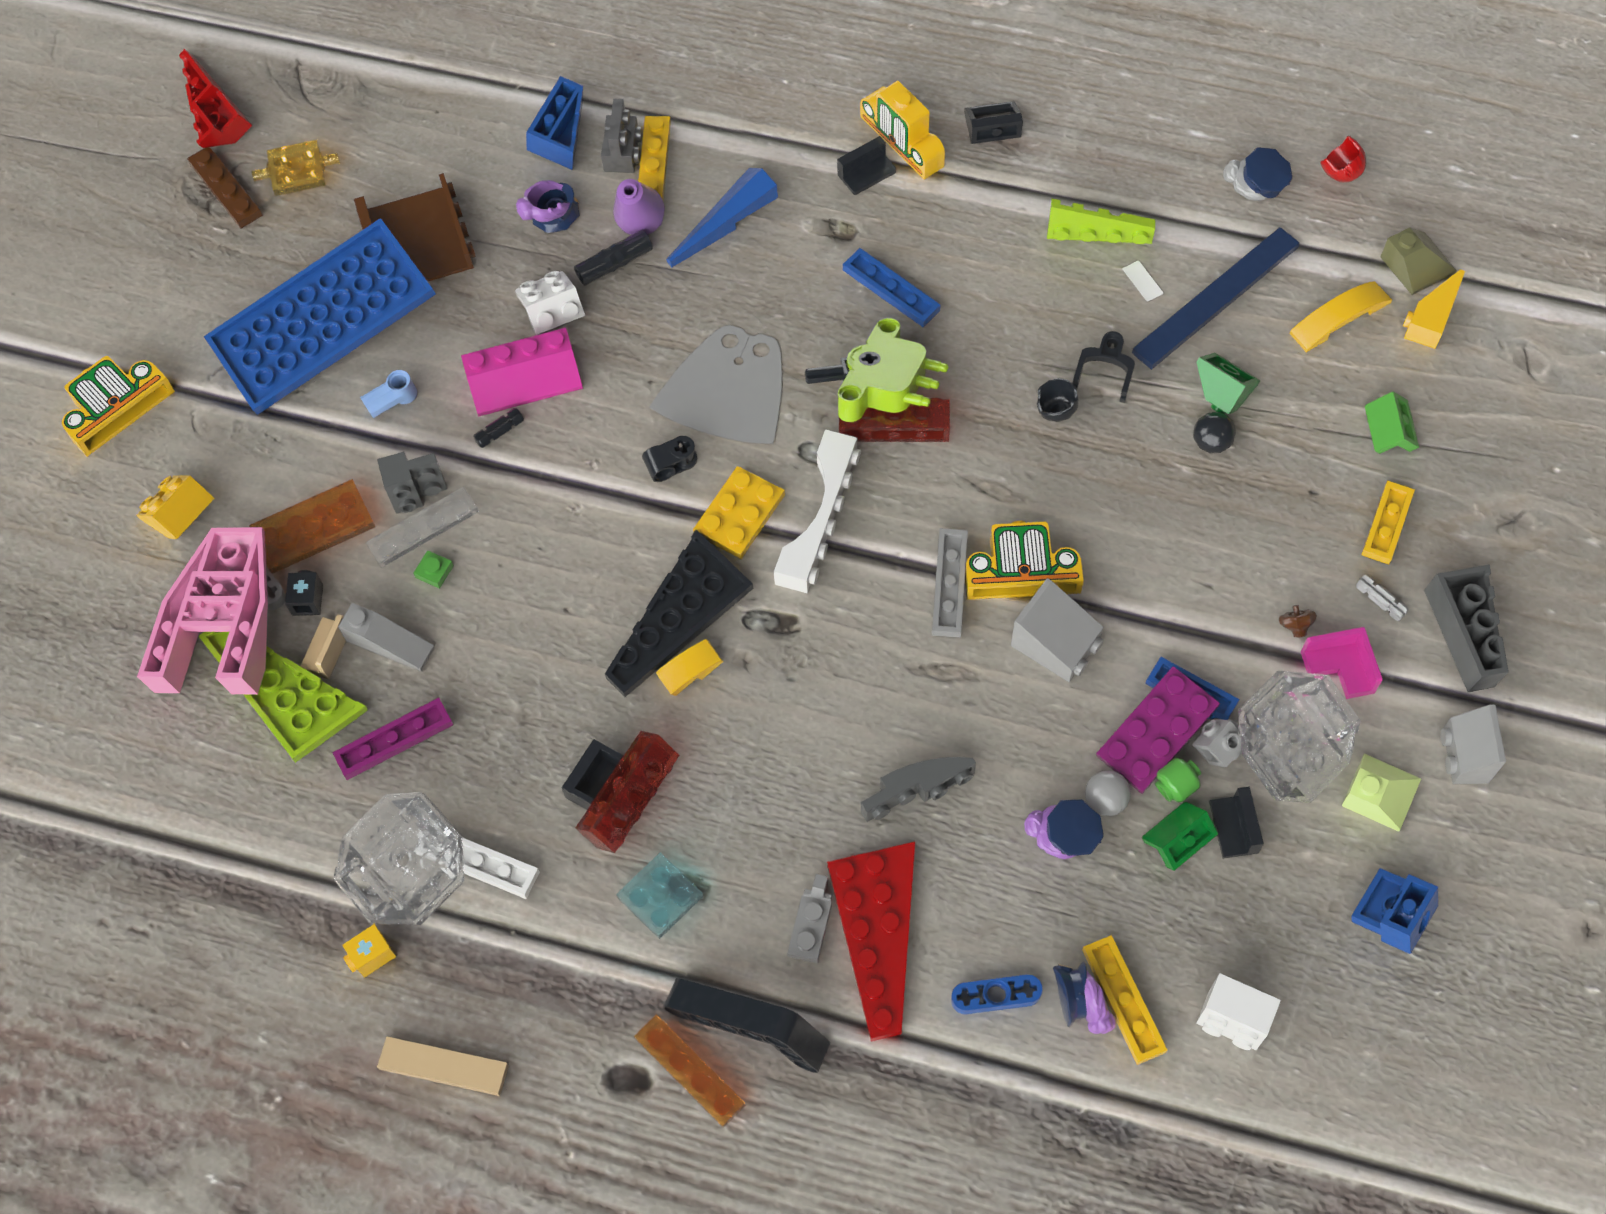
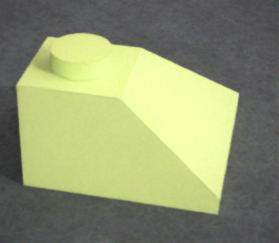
[1342,754,1421,831]

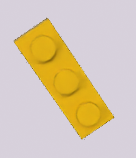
[1361,480,1415,565]

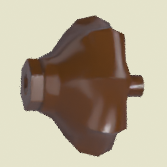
[1279,605,1317,638]

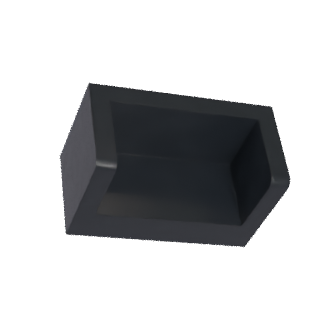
[561,739,627,814]

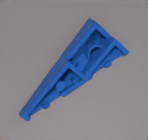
[666,168,778,268]

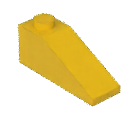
[1403,270,1465,349]

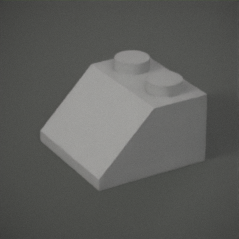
[1440,705,1506,784]

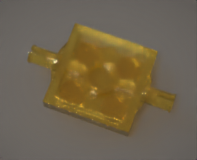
[251,140,340,196]

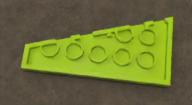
[199,632,368,763]

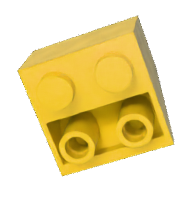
[136,475,215,539]

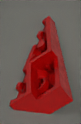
[179,49,252,148]

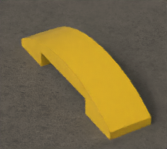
[1289,281,1392,352]

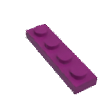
[332,698,453,780]

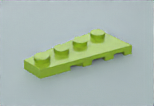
[1047,198,1155,244]

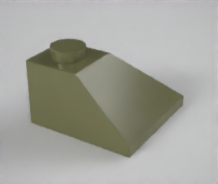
[1381,227,1457,295]

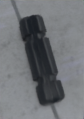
[473,408,524,448]

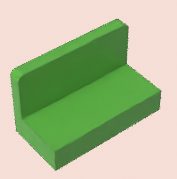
[1365,392,1419,454]

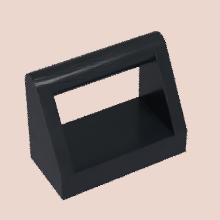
[964,101,1023,144]

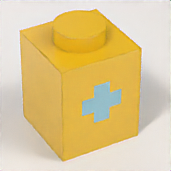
[342,924,396,978]

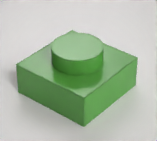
[413,550,454,589]

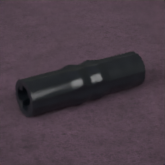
[574,230,653,286]

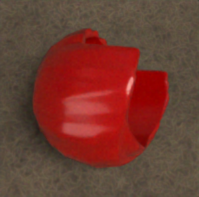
[1320,136,1366,183]

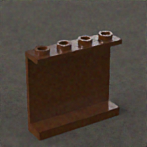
[354,173,476,282]

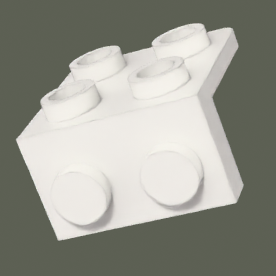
[515,271,585,335]

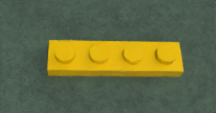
[638,116,671,200]
[1082,935,1167,1065]

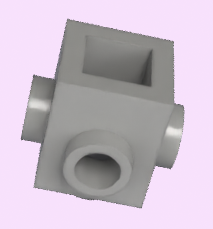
[1192,718,1248,767]

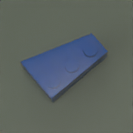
[526,76,583,170]

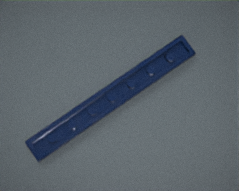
[1132,227,1300,370]

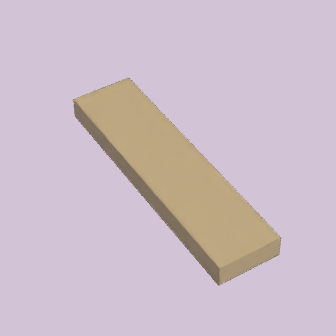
[377,1037,509,1096]

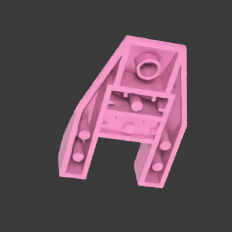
[137,527,268,695]

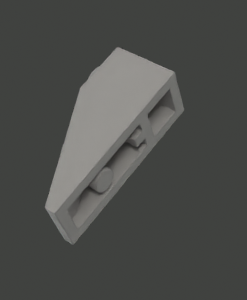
[338,603,435,671]

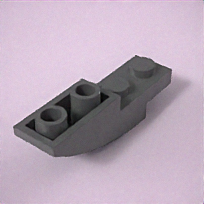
[861,757,976,822]

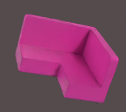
[1301,627,1382,699]

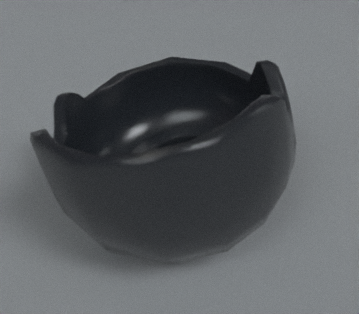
[1037,378,1079,422]
[1193,412,1236,453]

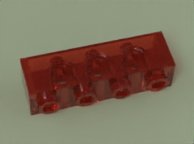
[839,398,950,442]
[575,731,680,853]

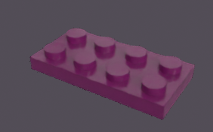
[1096,666,1220,794]

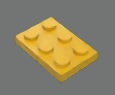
[693,466,785,559]

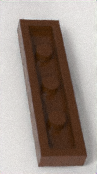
[187,147,263,229]

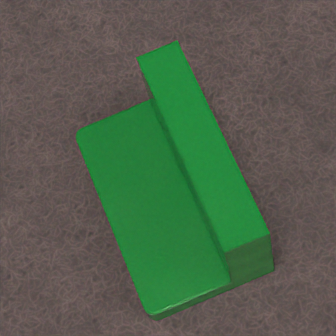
[1142,802,1218,871]

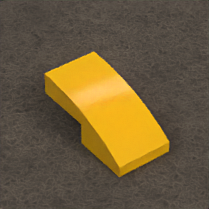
[656,639,724,696]

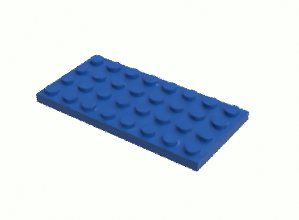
[204,218,436,415]

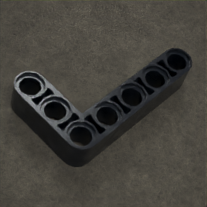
[663,978,831,1073]

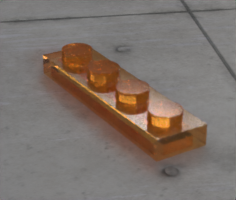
[634,1014,746,1128]

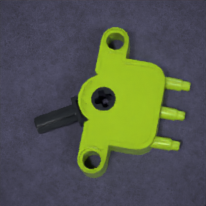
[805,318,948,422]

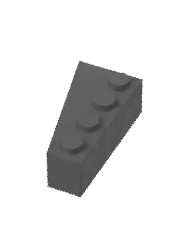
[1424,564,1509,692]

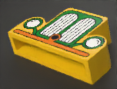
[860,81,945,180]
[62,356,175,457]
[965,521,1084,600]

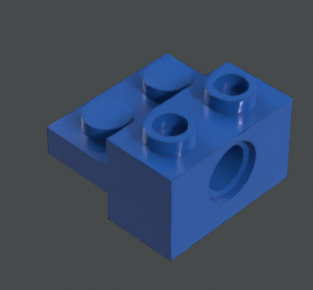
[1351,868,1438,954]

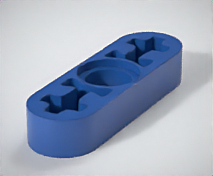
[951,975,1042,1014]

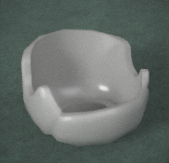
[1085,771,1131,816]

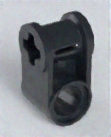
[642,436,698,482]

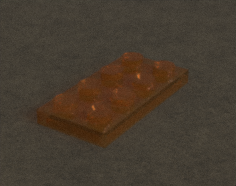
[249,479,375,574]

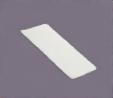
[1122,261,1163,301]

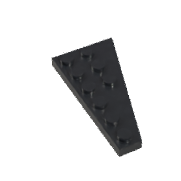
[605,530,754,697]

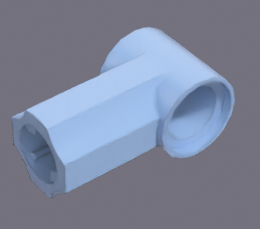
[360,370,417,418]

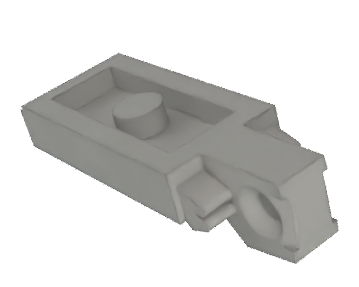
[787,874,832,963]

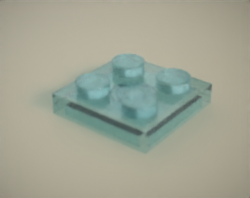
[616,852,704,939]

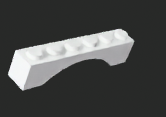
[774,430,861,593]

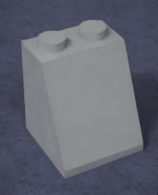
[1011,578,1104,682]

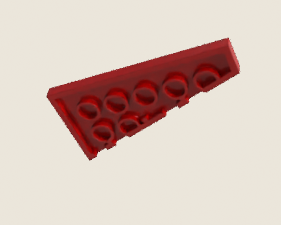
[827,841,915,1042]

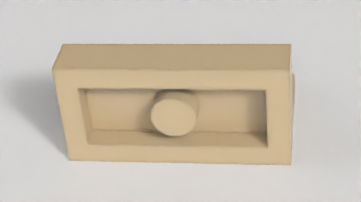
[300,614,346,679]

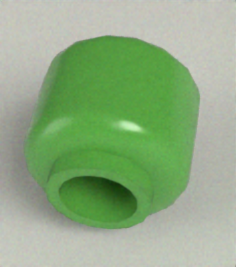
[1155,758,1201,803]

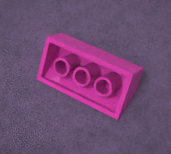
[461,328,583,417]

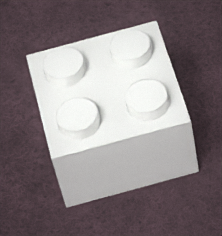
[1196,973,1281,1050]

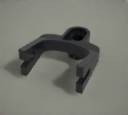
[1072,331,1135,403]

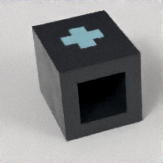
[285,570,323,616]

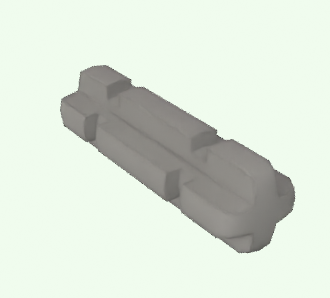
[1356,574,1409,621]

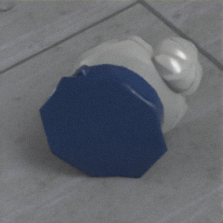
[1223,147,1292,201]

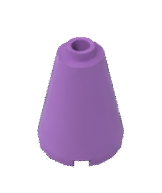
[613,179,665,235]

